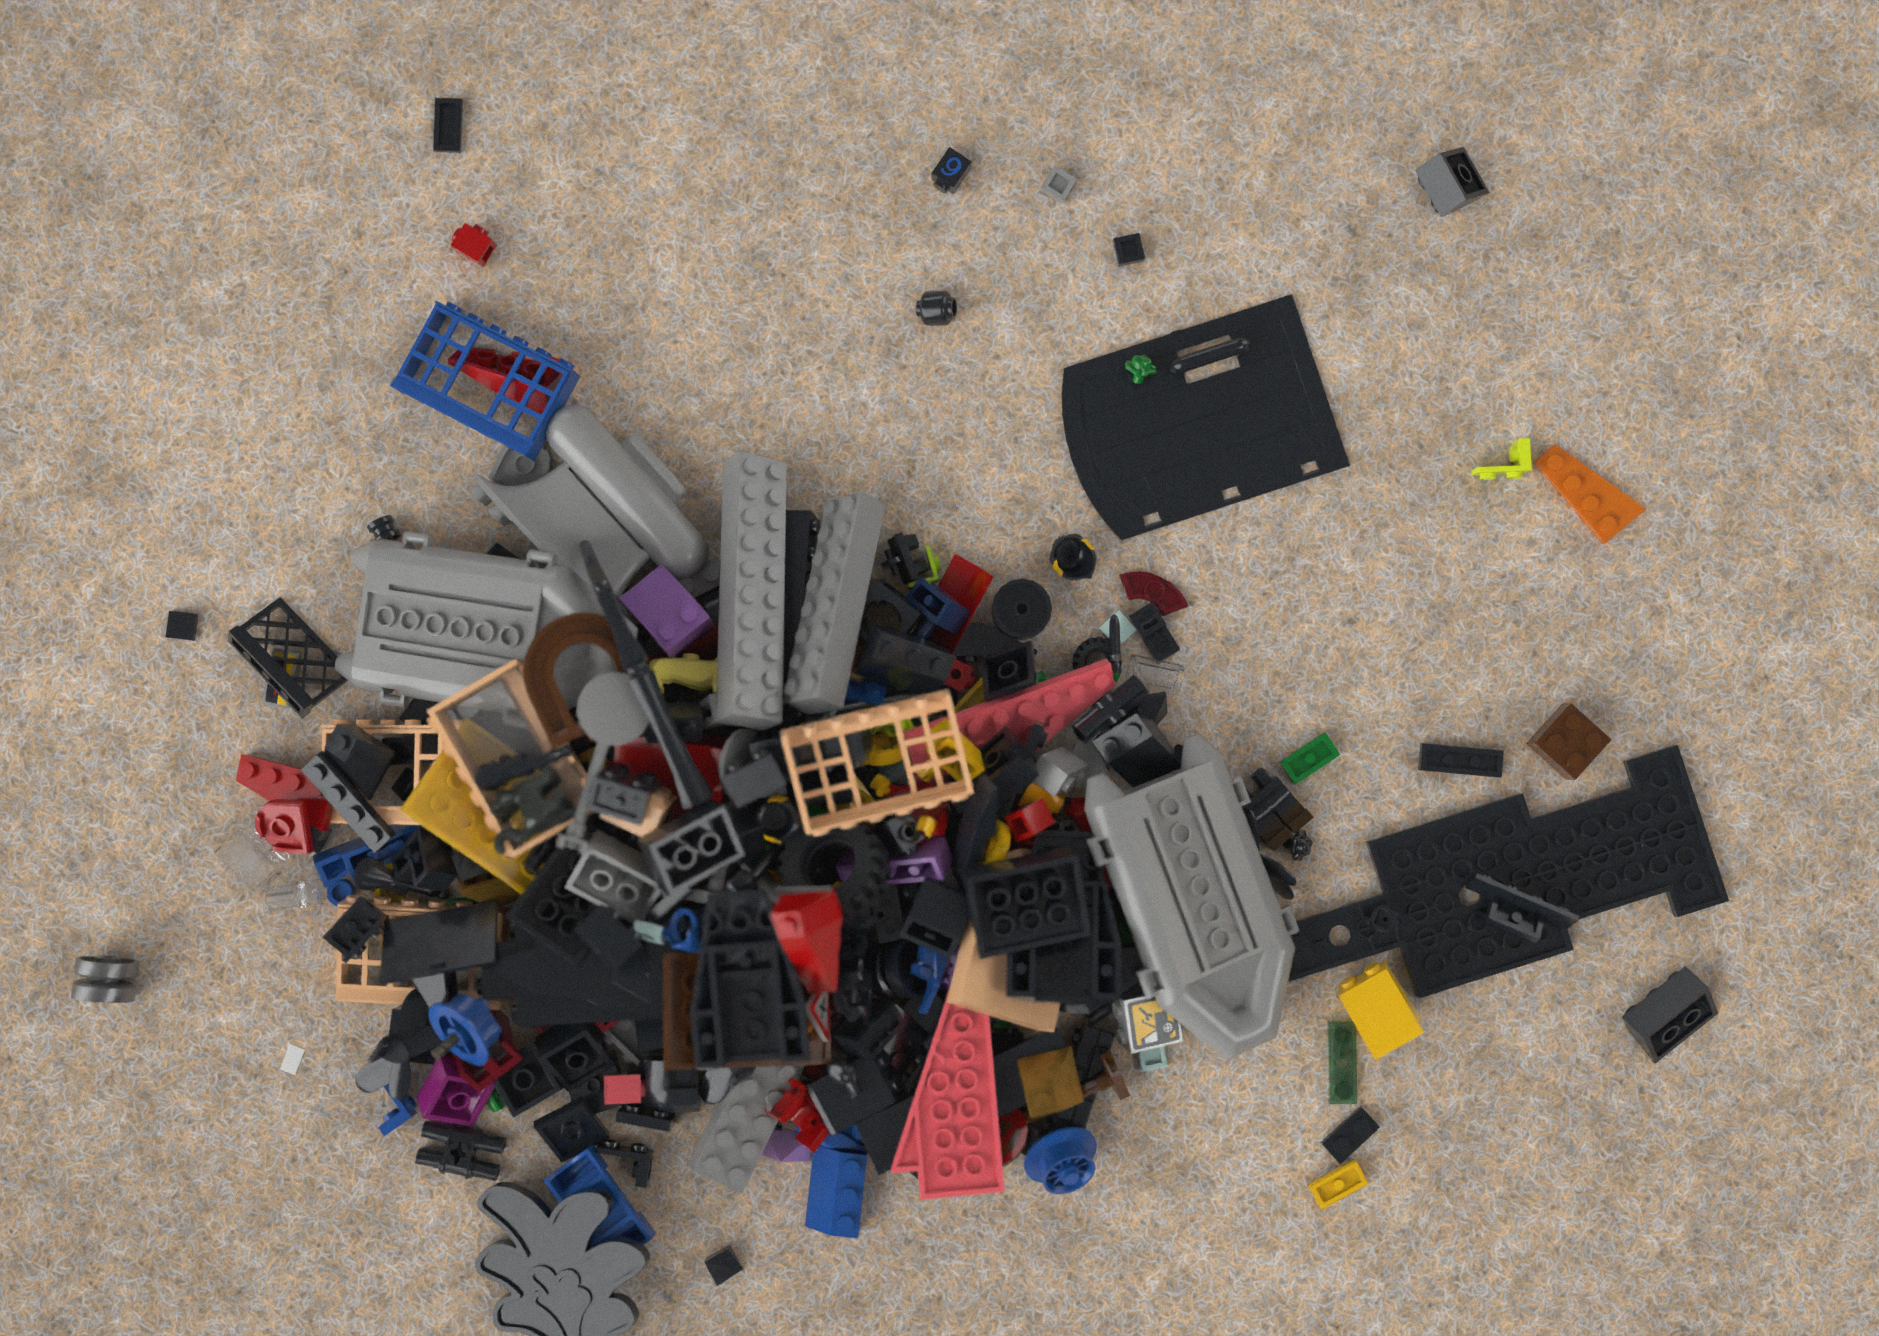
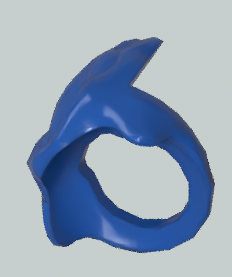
[662,908,702,953]

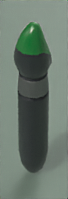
[1109,614,1122,682]

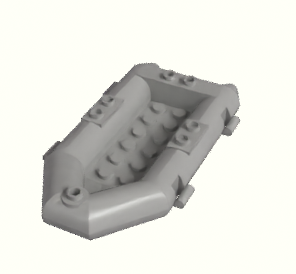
[335,531,638,729]
[1084,733,1300,1060]

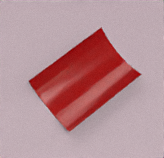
[917,554,993,653]

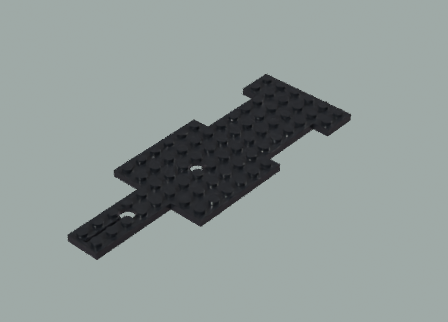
[1285,745,1729,999]

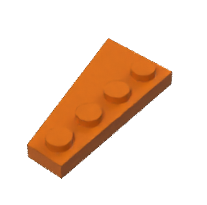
[1533,444,1646,544]

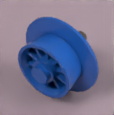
[1024,1127,1097,1194]

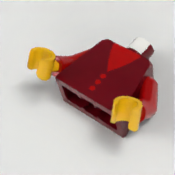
[870,775,951,846]

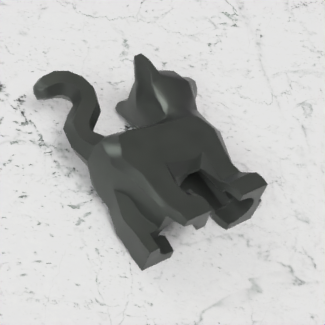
[490,764,577,854]

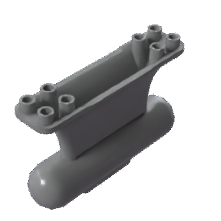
[469,405,709,608]

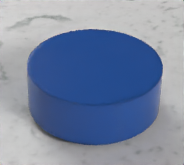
[327,879,356,906]

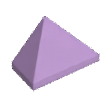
[761,1129,811,1162]

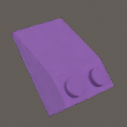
[619,564,714,658]

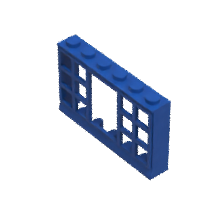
[390,301,580,462]

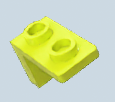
[1471,438,1532,480]

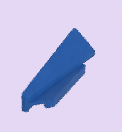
[312,824,423,888]

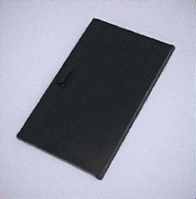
[380,900,499,985]

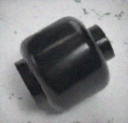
[916,291,957,326]

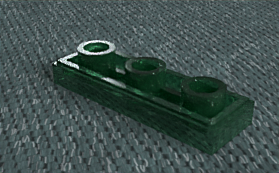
[1327,1021,1357,1104]

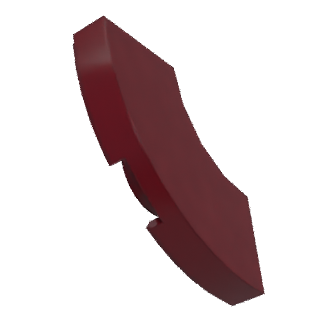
[1119,572,1189,616]

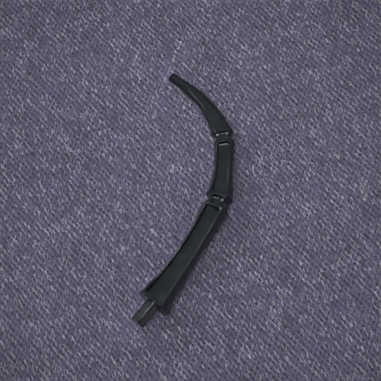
[580,540,714,809]

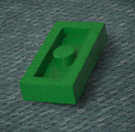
[1279,732,1340,785]

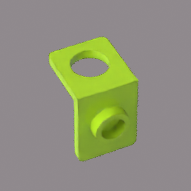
[908,545,941,590]

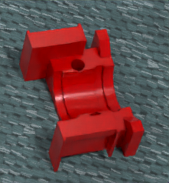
[764,1077,830,1154]

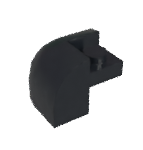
[644,1056,701,1113]

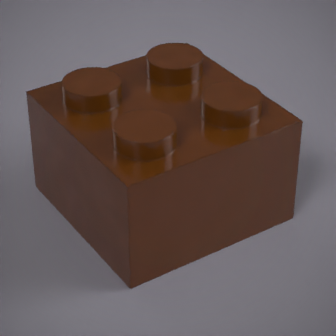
[1526,703,1612,780]

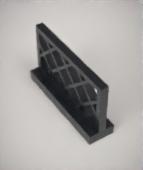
[228,597,348,719]

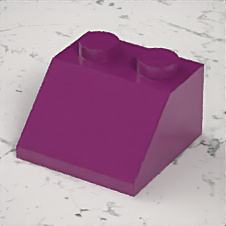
[416,1055,495,1126]

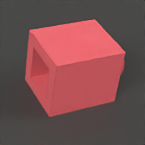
[604,1075,645,1104]

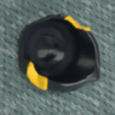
[1049,534,1097,581]
[755,795,803,844]

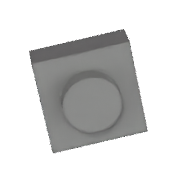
[1040,165,1077,204]

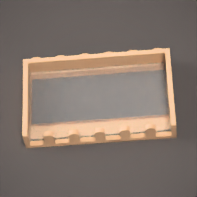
[427,659,595,858]

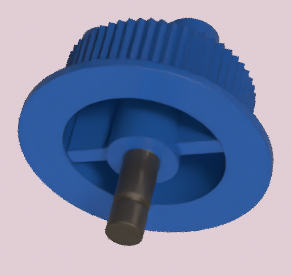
[428,994,502,1066]

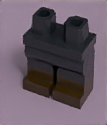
[1234,768,1314,851]

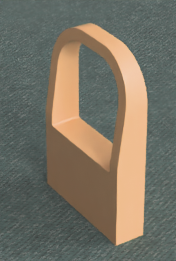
[947,849,1060,1032]

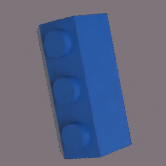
[805,1145,868,1239]

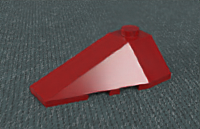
[448,346,571,415]
[771,890,843,993]

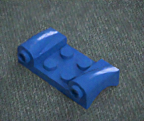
[543,1144,656,1247]

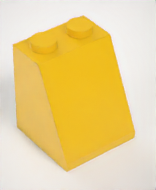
[1337,961,1424,1060]

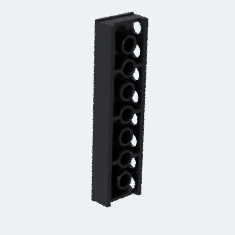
[855,1027,1080,1175]

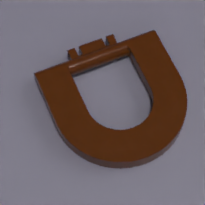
[523,612,648,749]

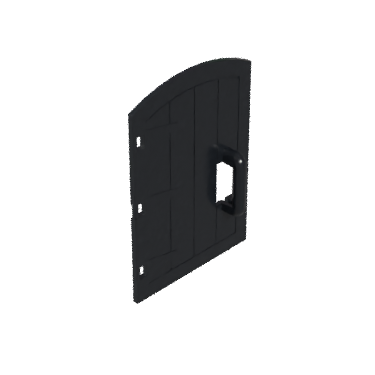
[1062,294,1350,541]

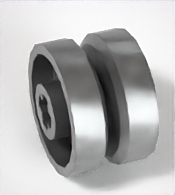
[71,955,139,1003]

